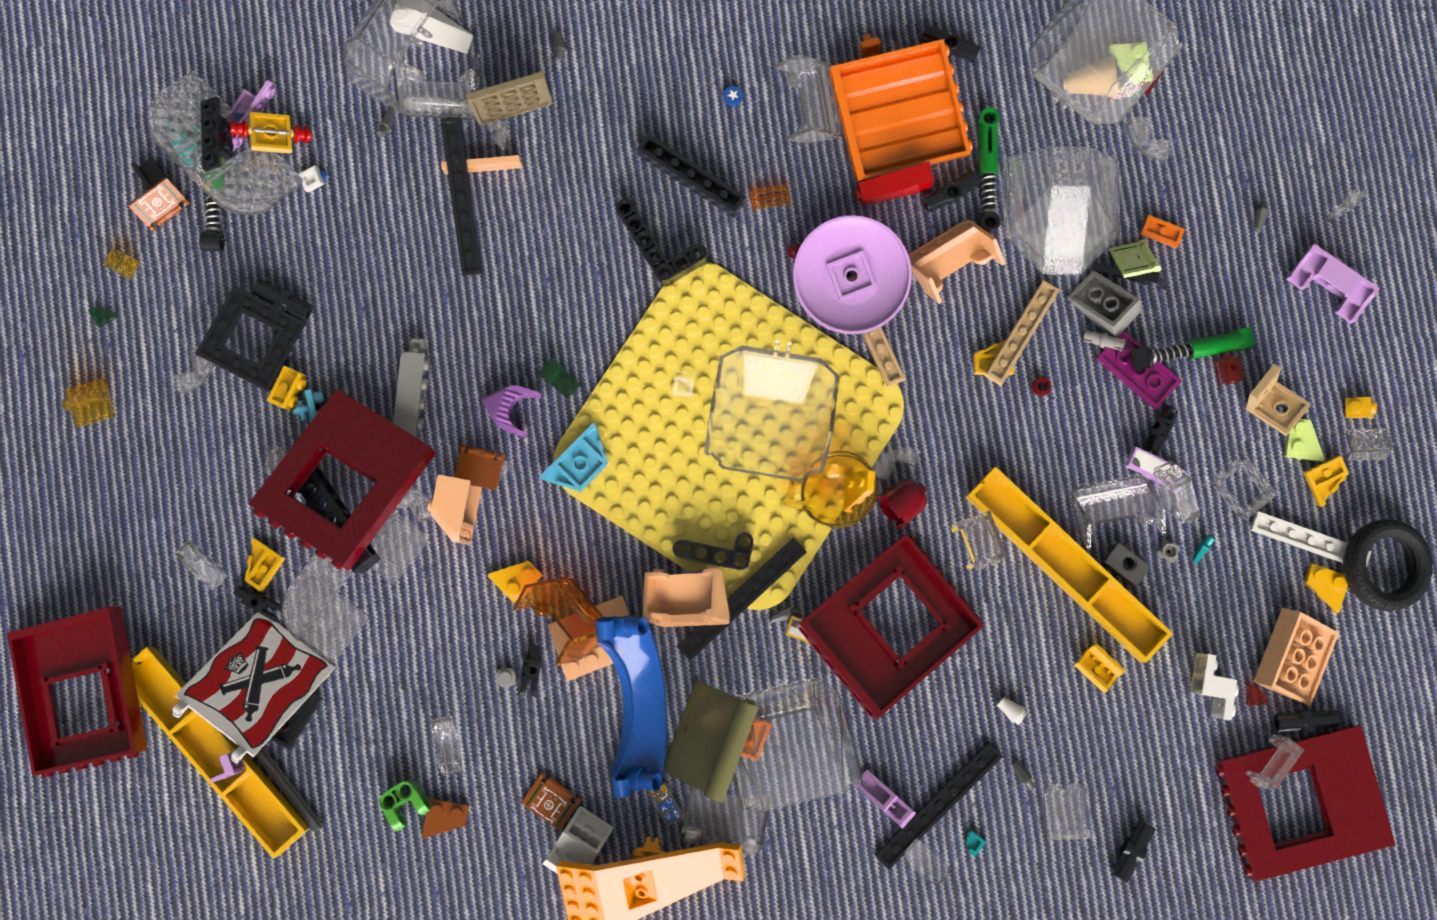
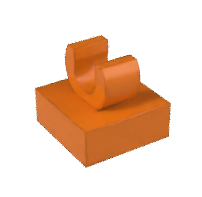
[860,33,881,59]

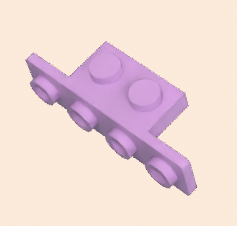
[225,80,276,151]

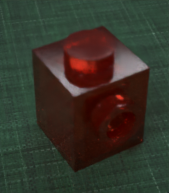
[1214,355,1244,386]

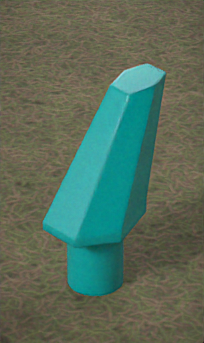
[1193,534,1216,564]

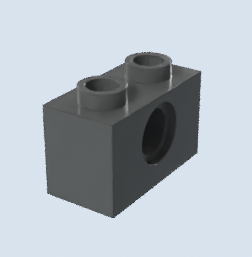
[1100,543,1151,587]

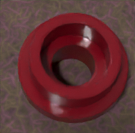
[1031,376,1052,396]

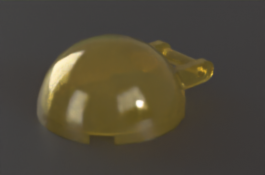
[782,451,878,528]

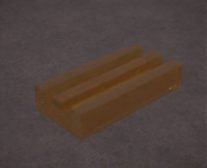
[749,184,791,211]

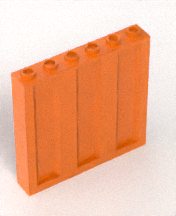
[828,39,973,184]

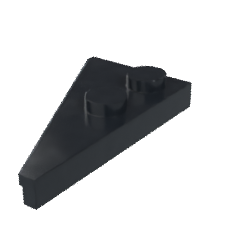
[1091,262,1167,290]

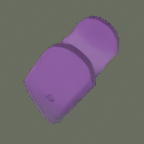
[481,385,542,438]

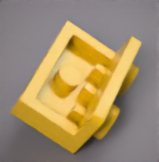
[267,365,307,411]
[1074,644,1125,693]

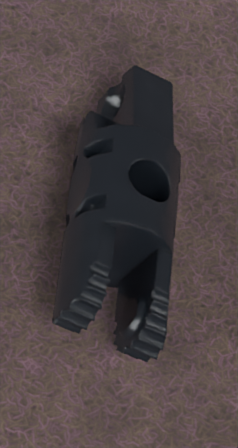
[1142,405,1178,454]
[233,586,284,622]
[518,644,542,697]

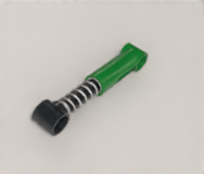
[977,107,1001,235]
[199,157,225,252]
[1129,327,1256,371]

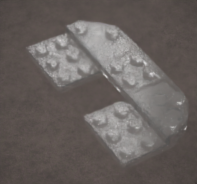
[148,71,303,215]
[282,509,431,665]

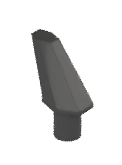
[553,31,568,60]
[377,108,394,137]
[1255,200,1270,233]
[770,605,801,623]
[1011,760,1035,790]

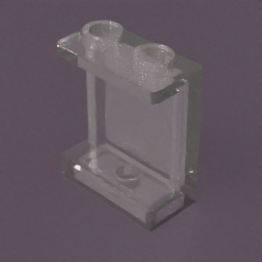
[950,511,1007,571]
[1246,734,1304,790]
[1043,783,1091,840]

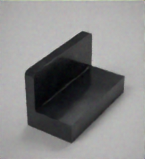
[131,158,166,189]

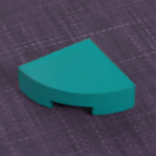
[966,828,987,858]

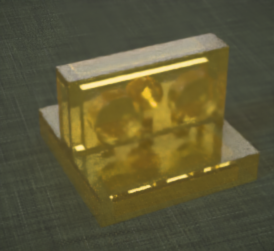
[61,379,116,428]

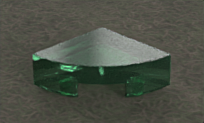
[88,308,117,328]

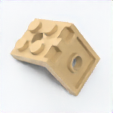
[1246,364,1311,436]

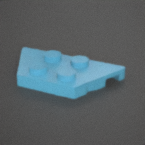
[539,423,609,492]

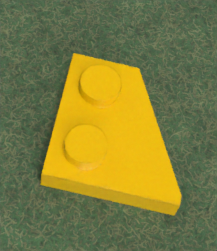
[843,470,875,512]

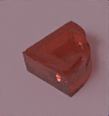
[1246,685,1268,705]

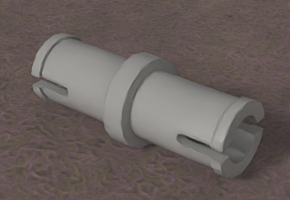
[1083,329,1126,352]

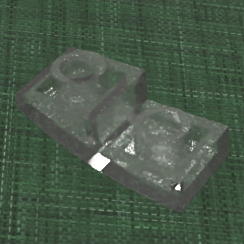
[1326,190,1366,223]

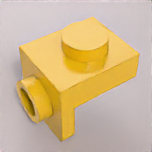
[1345,397,1377,419]

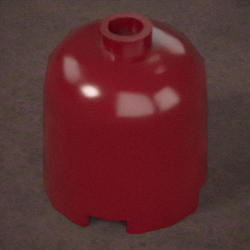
[876,479,928,529]

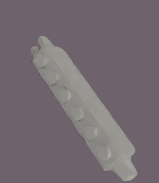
[393,339,430,441]

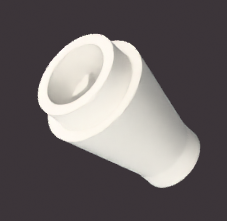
[997,696,1028,725]

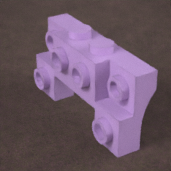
[1286,244,1380,323]

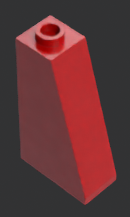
[855,162,934,206]

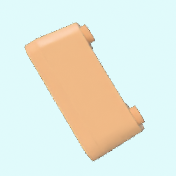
[908,220,1005,304]
[428,475,482,545]

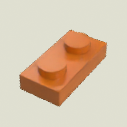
[1140,215,1185,248]

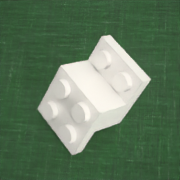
[1190,653,1239,720]
[543,806,614,874]

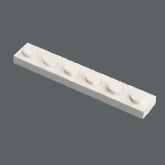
[1250,511,1372,567]

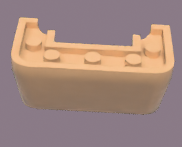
[643,566,730,627]

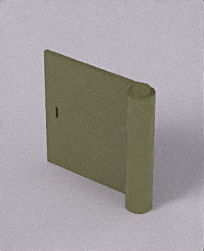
[663,680,759,802]

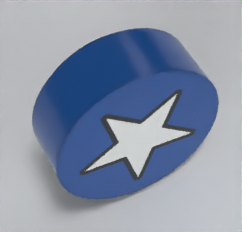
[724,86,743,107]

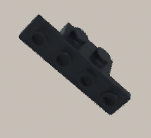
[200,97,234,172]

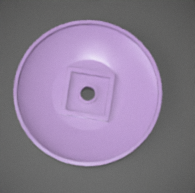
[793,215,912,334]

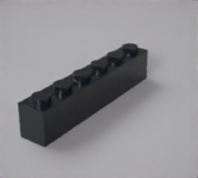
[637,133,746,219]

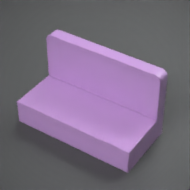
[210,752,246,783]

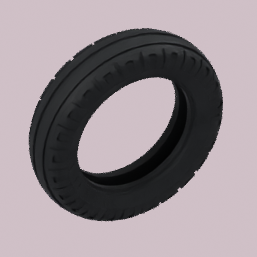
[1343,519,1433,611]

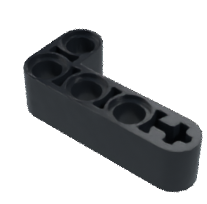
[673,532,753,570]

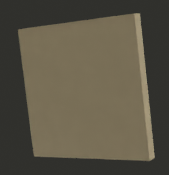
[466,71,553,126]

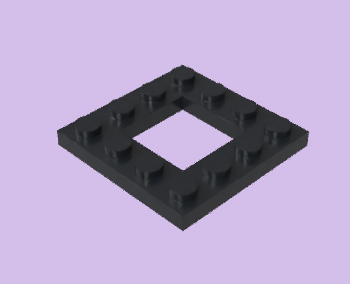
[195,285,306,392]

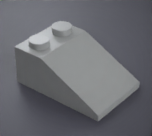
[1068,270,1141,337]

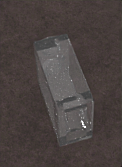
[1211,457,1278,520]
[1153,461,1201,524]

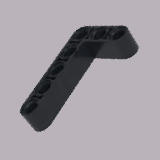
[616,199,708,286]

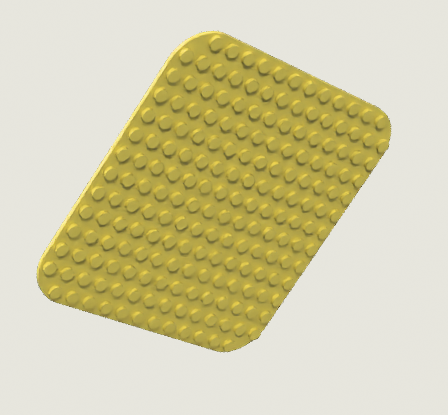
[553,262,904,610]

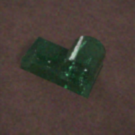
[538,358,580,400]

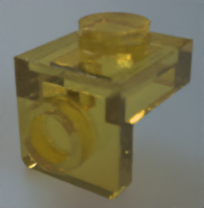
[103,248,140,279]

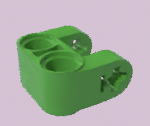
[379,780,432,831]

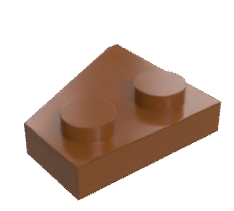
[422,798,470,838]

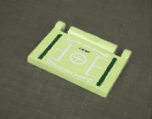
[1109,240,1161,278]

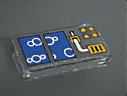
[648,781,685,827]

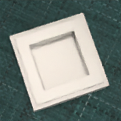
[299,165,324,192]

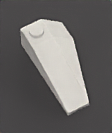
[391,0,474,54]

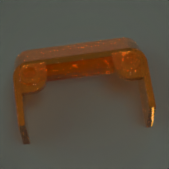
[513,576,603,666]

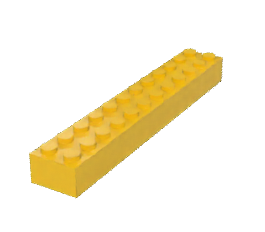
[965,467,1173,663]
[132,647,310,859]

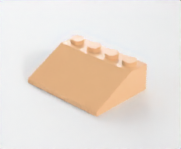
[548,596,630,681]
[1253,608,1339,707]

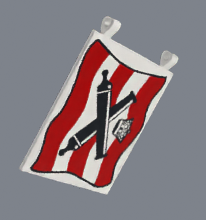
[172,612,335,763]

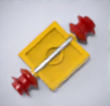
[229,112,311,153]

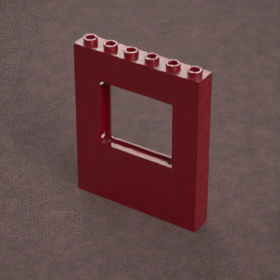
[248,389,436,572]
[796,533,984,720]
[7,606,148,778]
[1215,724,1396,882]

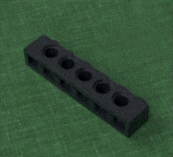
[298,467,381,574]

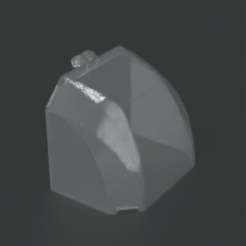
[343,0,463,113]
[1029,0,1183,124]
[704,340,839,482]
[734,678,863,811]

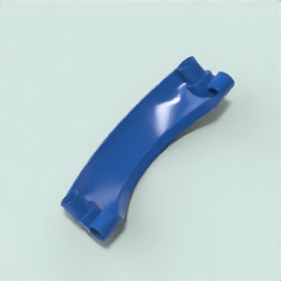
[596,615,667,798]

